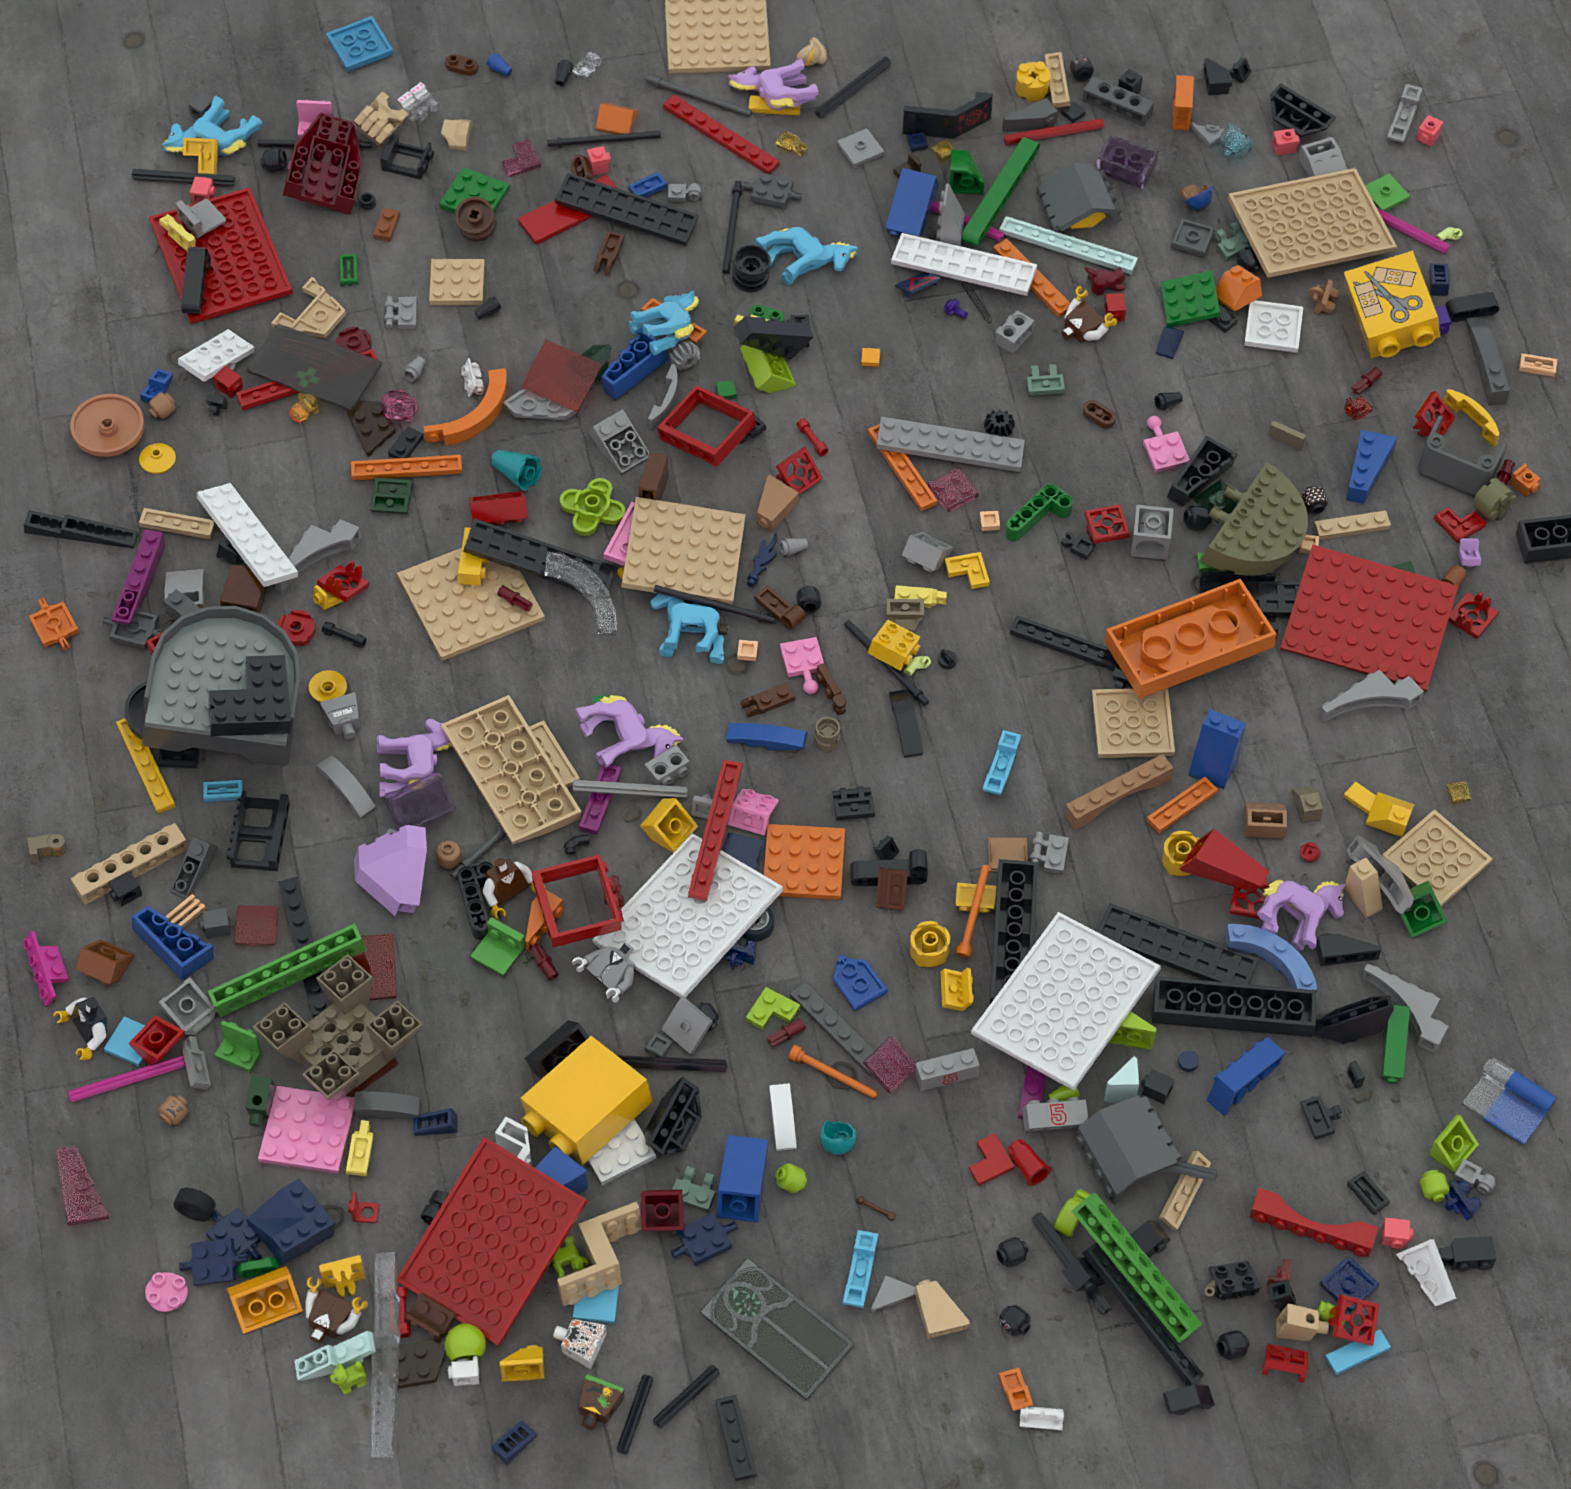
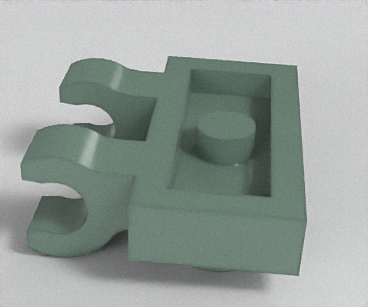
[1214,222,1252,261]
[1027,364,1065,396]
[672,1166,715,1212]

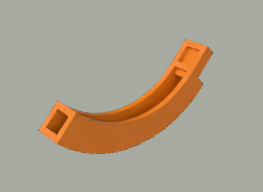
[423,368,508,446]

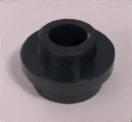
[358,193,376,209]

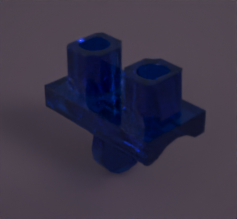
[724,940,756,968]
[1444,1180,1482,1221]

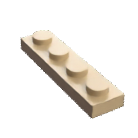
[1045,52,1070,108]
[139,508,216,540]
[1314,510,1391,540]
[1159,1151,1211,1230]

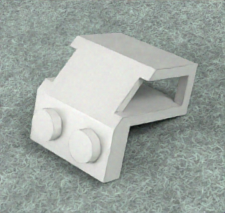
[495,1117,532,1166]

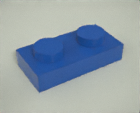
[628,172,667,198]

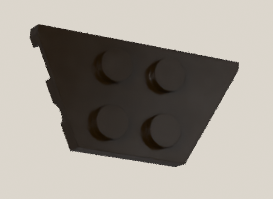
[343,400,396,457]
[369,1337,446,1390]

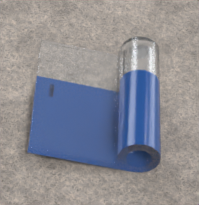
[1461,1057,1557,1145]

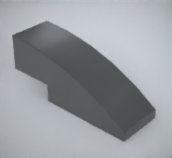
[354,1091,421,1120]

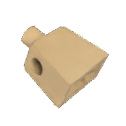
[1276,1304,1329,1341]

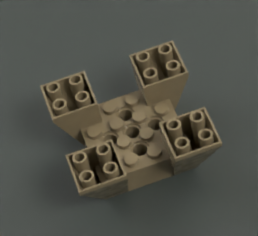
[253,954,423,1100]

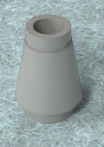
[402,357,426,382]
[779,538,808,557]

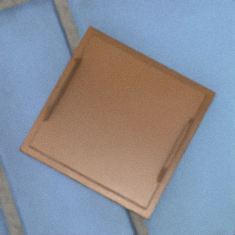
[988,837,1028,872]

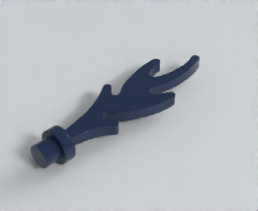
[747,533,777,587]

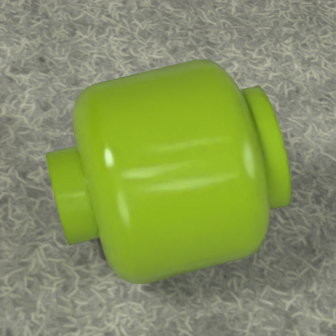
[776,1163,807,1193]
[1420,1170,1450,1202]

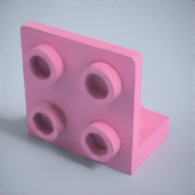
[296,100,333,139]
[728,789,779,836]

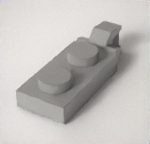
[182,1036,211,1090]

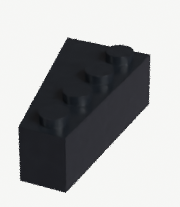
[734,316,814,360]
[1167,436,1238,506]

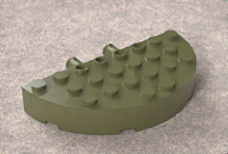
[1201,462,1308,576]

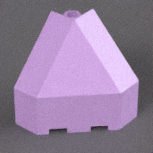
[354,825,427,916]

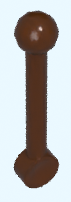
[857,1196,896,1221]

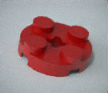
[277,610,316,646]

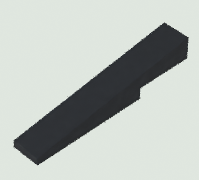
[24,510,138,548]

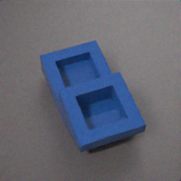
[140,368,173,403]

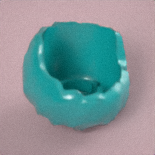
[820,1120,857,1155]

